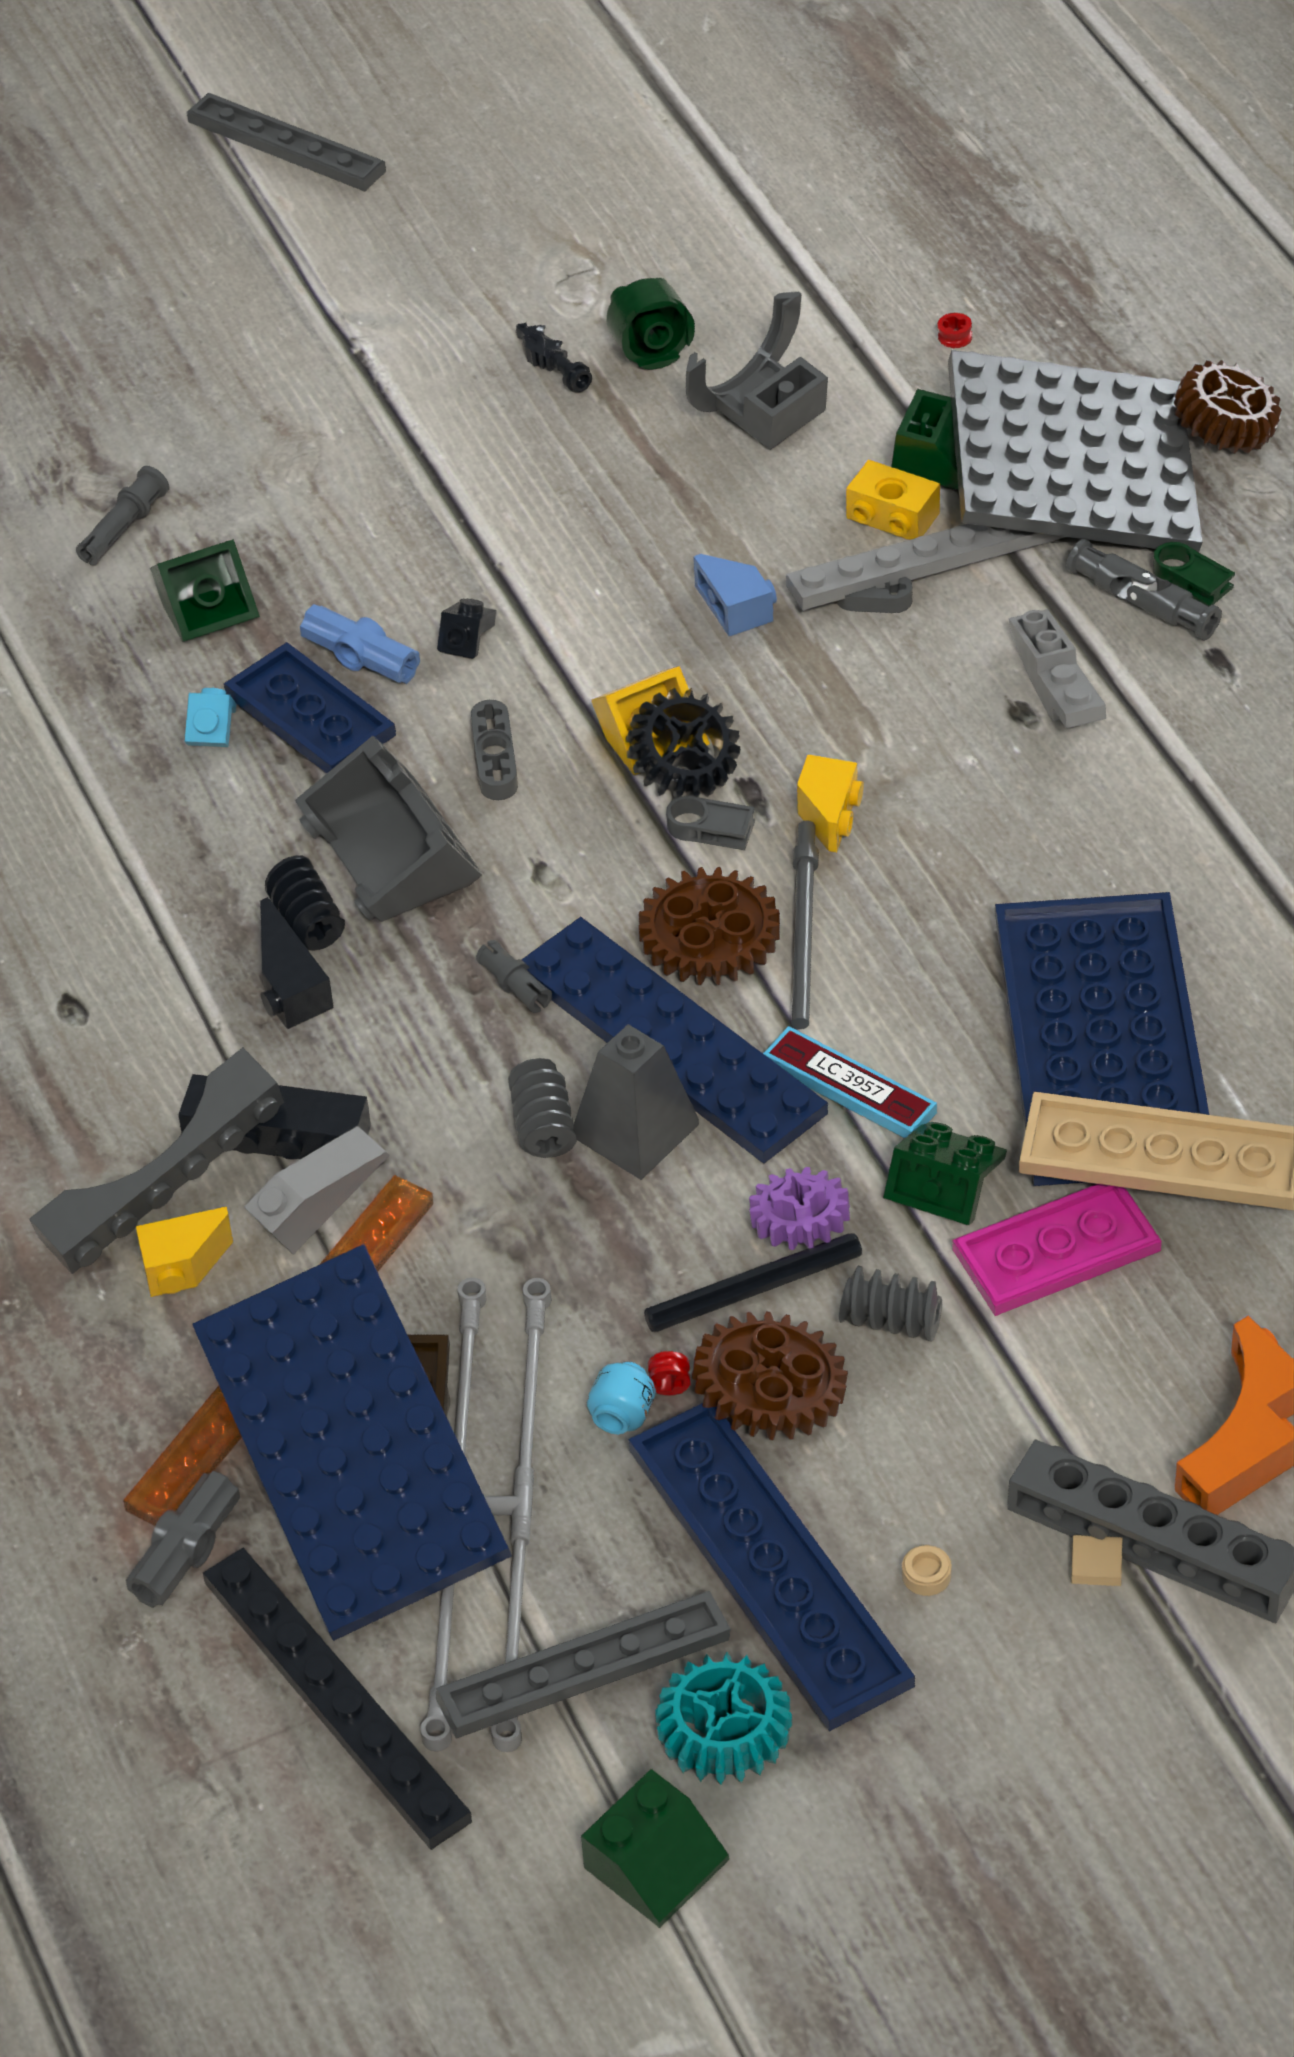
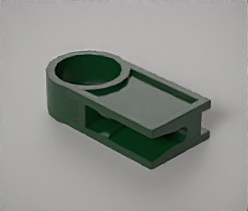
[1153,542,1235,606]

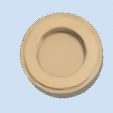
[902,1545,951,1596]

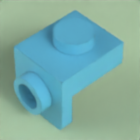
[185,688,237,747]

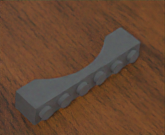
[29,1047,285,1274]

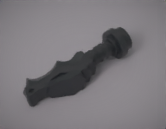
[516,322,592,392]

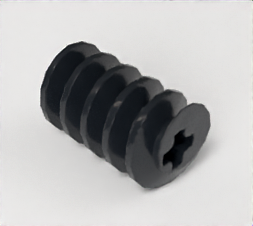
[265,855,345,951]

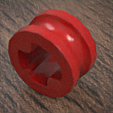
[937,312,973,348]
[648,1351,691,1396]

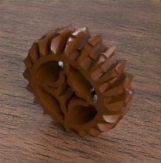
[1174,360,1282,454]

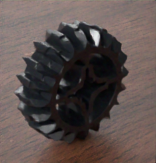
[626,688,741,799]

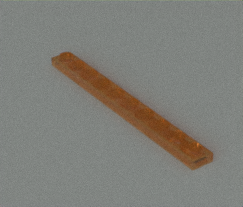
[123,1175,434,1526]

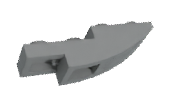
[1009,609,1106,728]

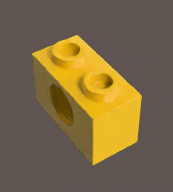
[846,459,940,540]

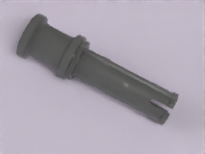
[76,465,169,565]

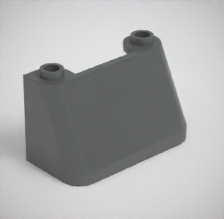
[295,736,483,921]

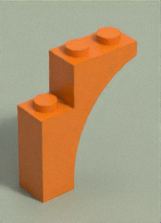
[1175,1315,1294,1515]

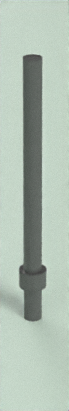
[792,820,819,1029]

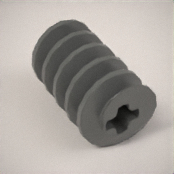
[508,1058,577,1158]
[839,1265,942,1342]

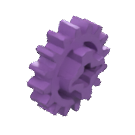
[749,1167,850,1250]

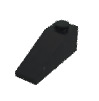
[260,897,334,1029]

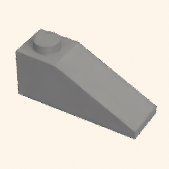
[244,1126,389,1255]

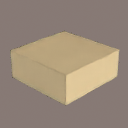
[1071,1535,1122,1586]

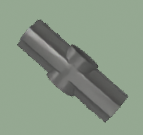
[126,1471,240,1608]

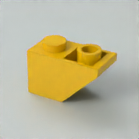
[797,755,864,853]

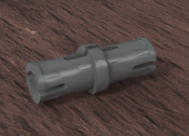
[476,940,552,1013]

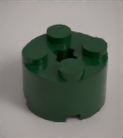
[607,278,695,370]

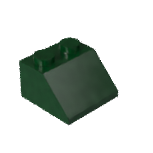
[150,539,260,642]
[581,1769,729,1928]

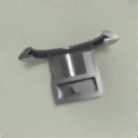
[686,291,828,450]

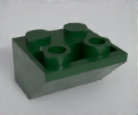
[891,389,959,490]

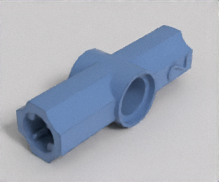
[300,604,420,684]

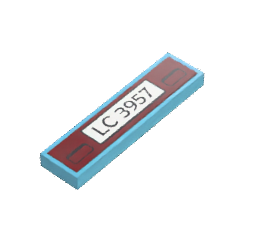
[763,1026,937,1138]

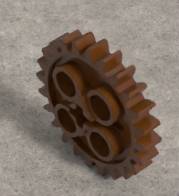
[638,867,780,985]
[692,1311,848,1440]

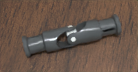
[1066,539,1222,641]

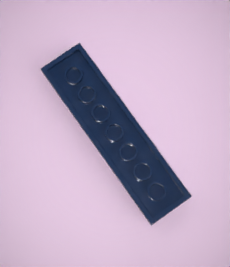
[521,917,828,1164]
[628,1403,915,1732]

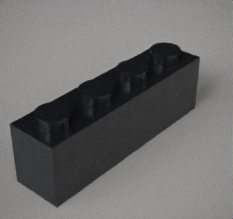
[178,1074,371,1159]

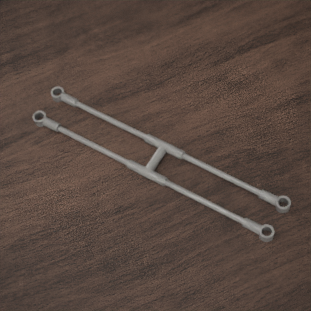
[421,1277,552,1752]

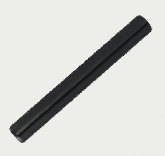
[644,1233,862,1332]

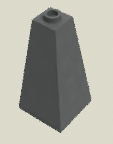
[573,1024,699,1180]

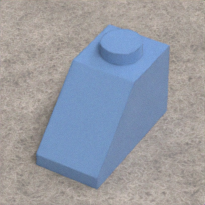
[693,554,777,636]

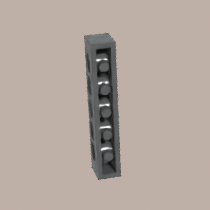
[1008,1439,1294,1624]

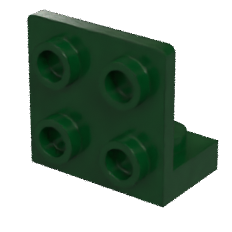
[883,1122,1007,1225]

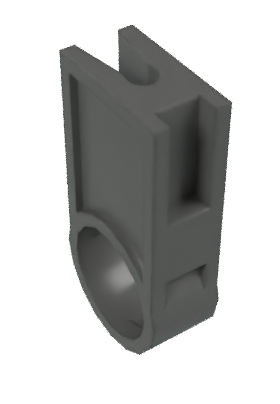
[666,796,755,850]

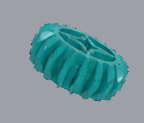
[655,1652,792,1785]

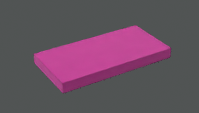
[952,1184,1162,1316]

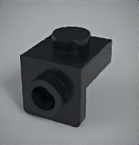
[437,599,497,659]

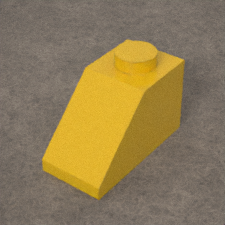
[136,1206,233,1297]

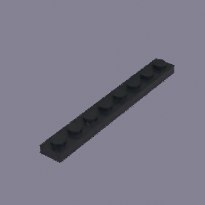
[203,1548,472,1850]

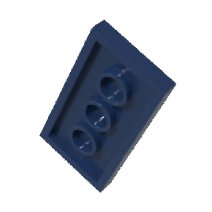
[224,642,396,773]

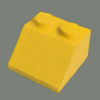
[591,666,710,775]

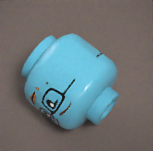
[586,1362,656,1435]

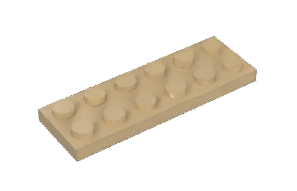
[1019,1092,1294,1211]

